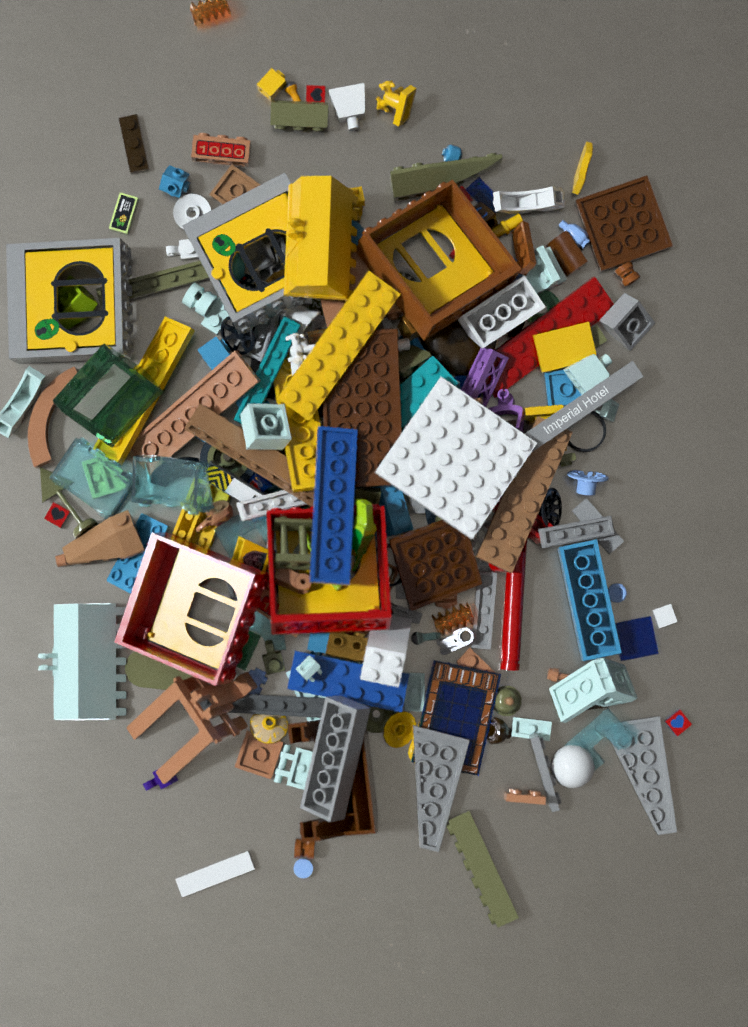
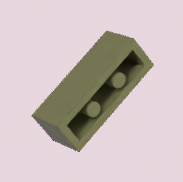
[270,100,329,131]

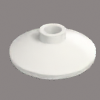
[173,194,211,229]

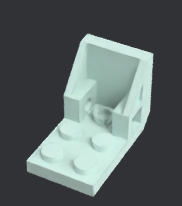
[549,658,638,723]

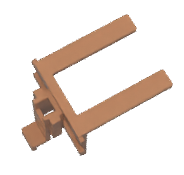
[127,672,257,784]

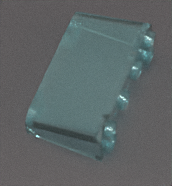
[49,437,139,519]
[132,454,214,515]

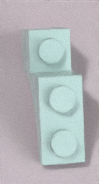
[0,366,45,438]

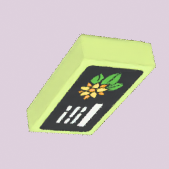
[109,193,139,235]

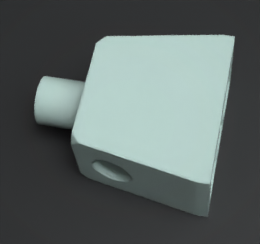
[563,354,612,395]

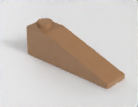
[62,510,145,565]

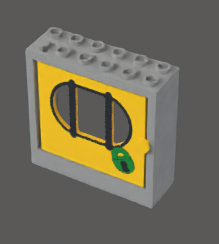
[182,173,308,334]
[6,238,134,364]

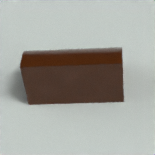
[546,230,588,277]

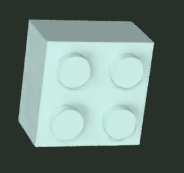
[240,404,291,450]

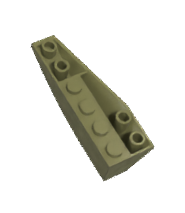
[390,153,503,202]

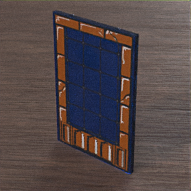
[411,660,501,776]

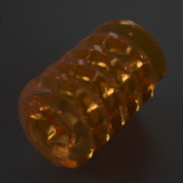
[190,0,231,26]
[431,601,474,636]

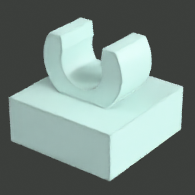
[595,399,620,422]
[296,655,322,682]

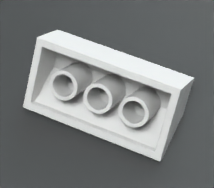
[458,275,545,349]

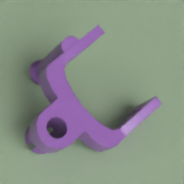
[488,389,525,433]

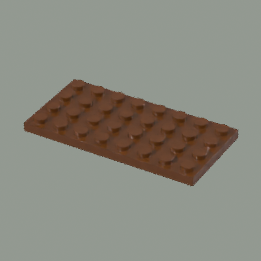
[320,329,402,487]

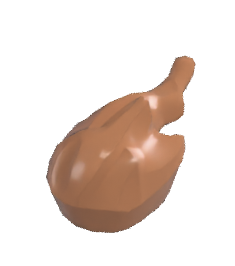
[196,500,233,532]

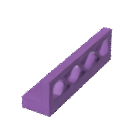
[461,347,509,407]

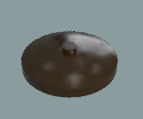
[420,308,497,376]

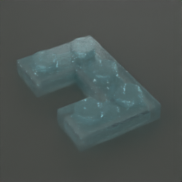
[213,514,267,558]
[564,708,634,771]

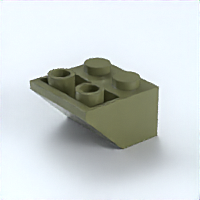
[399,345,432,385]

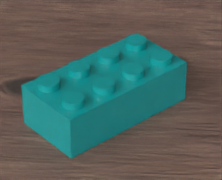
[400,356,461,432]

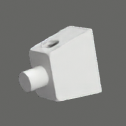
[329,83,365,131]

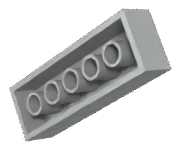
[300,695,370,822]

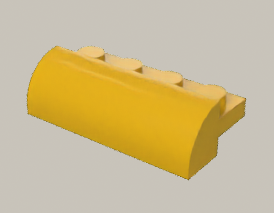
[172,477,231,550]

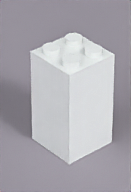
[360,615,412,687]

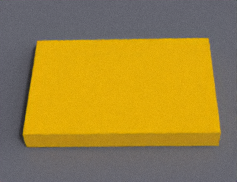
[533,322,597,373]

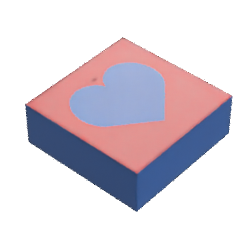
[664,709,692,736]

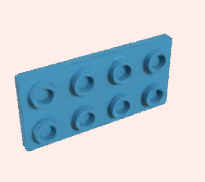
[107,513,170,594]

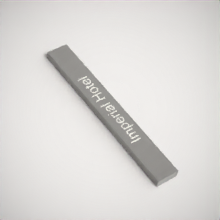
[525,361,644,453]

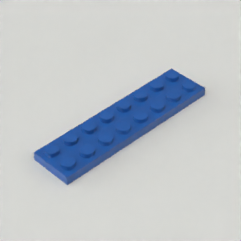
[309,426,357,586]

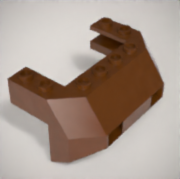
[288,720,378,842]

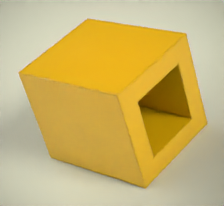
[256,68,286,101]

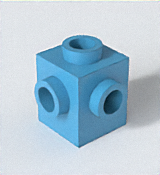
[159,165,191,198]

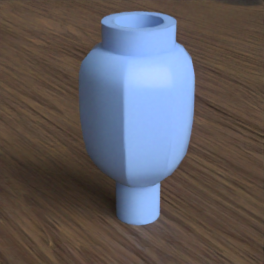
[558,220,590,249]

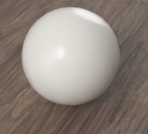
[551,745,595,788]

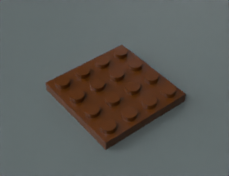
[575,175,673,272]
[389,520,482,611]

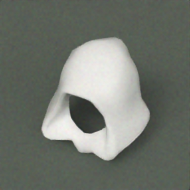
[280,305,325,339]

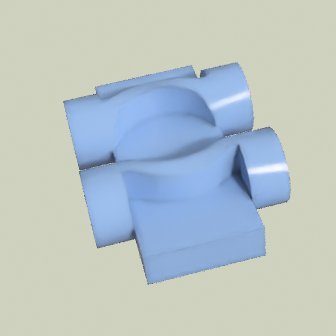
[249,668,268,695]

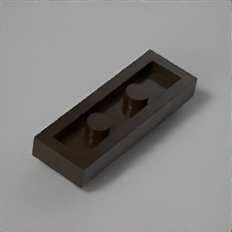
[119,114,149,174]

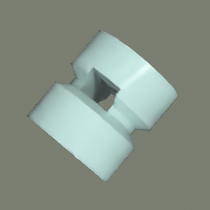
[182,282,218,317]

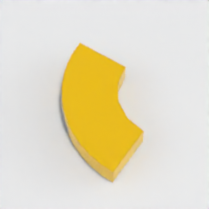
[572,141,593,195]

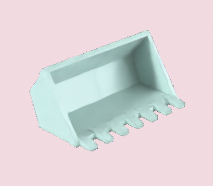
[39,603,126,720]

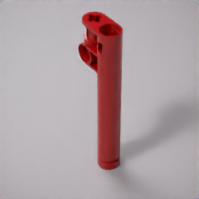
[489,537,528,671]

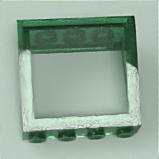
[52,343,163,448]

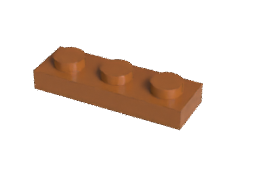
[512,221,537,276]

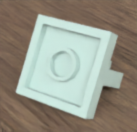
[522,245,567,294]

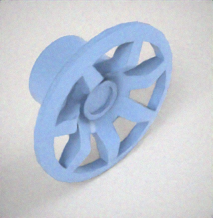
[567,470,609,495]

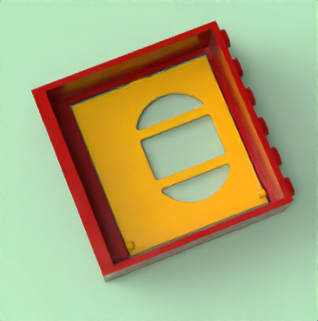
[267,504,391,635]
[114,532,269,686]

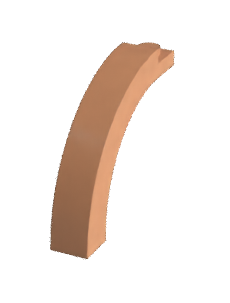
[28,365,100,468]

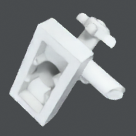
[285,333,315,376]

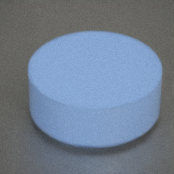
[608,583,627,603]
[294,858,313,878]

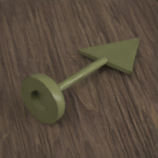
[40,467,98,539]

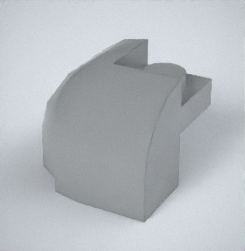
[244,233,286,281]

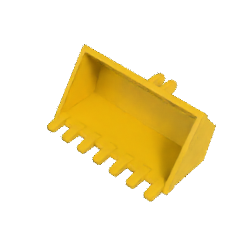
[284,176,358,300]

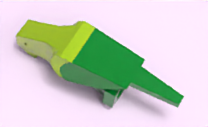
[352,499,377,571]

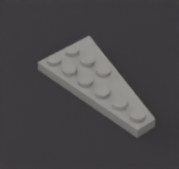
[602,716,677,835]
[413,725,470,852]

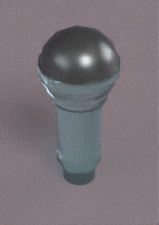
[411,631,441,645]

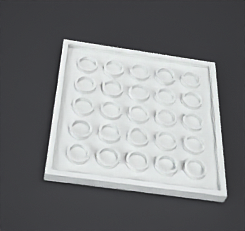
[375,377,537,540]

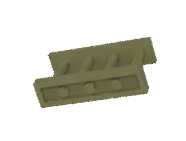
[272,517,355,571]

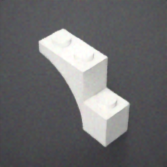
[493,186,565,215]

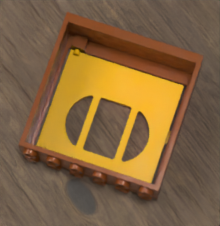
[356,179,522,340]

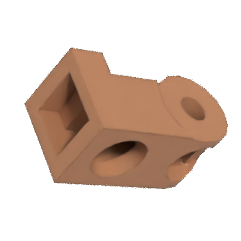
[274,569,311,594]

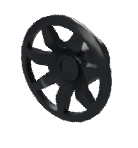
[220,316,255,355]
[538,488,562,528]

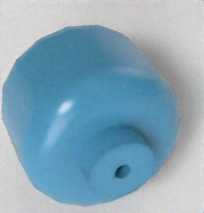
[442,144,462,162]

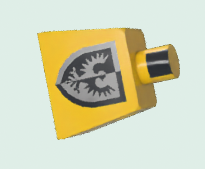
[232,536,268,572]

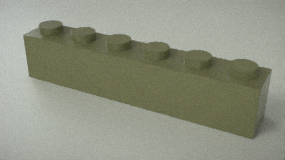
[446,810,519,928]

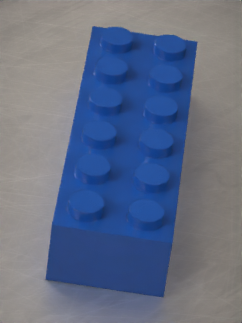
[287,651,410,712]

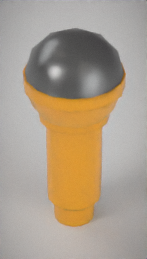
[284,81,301,101]

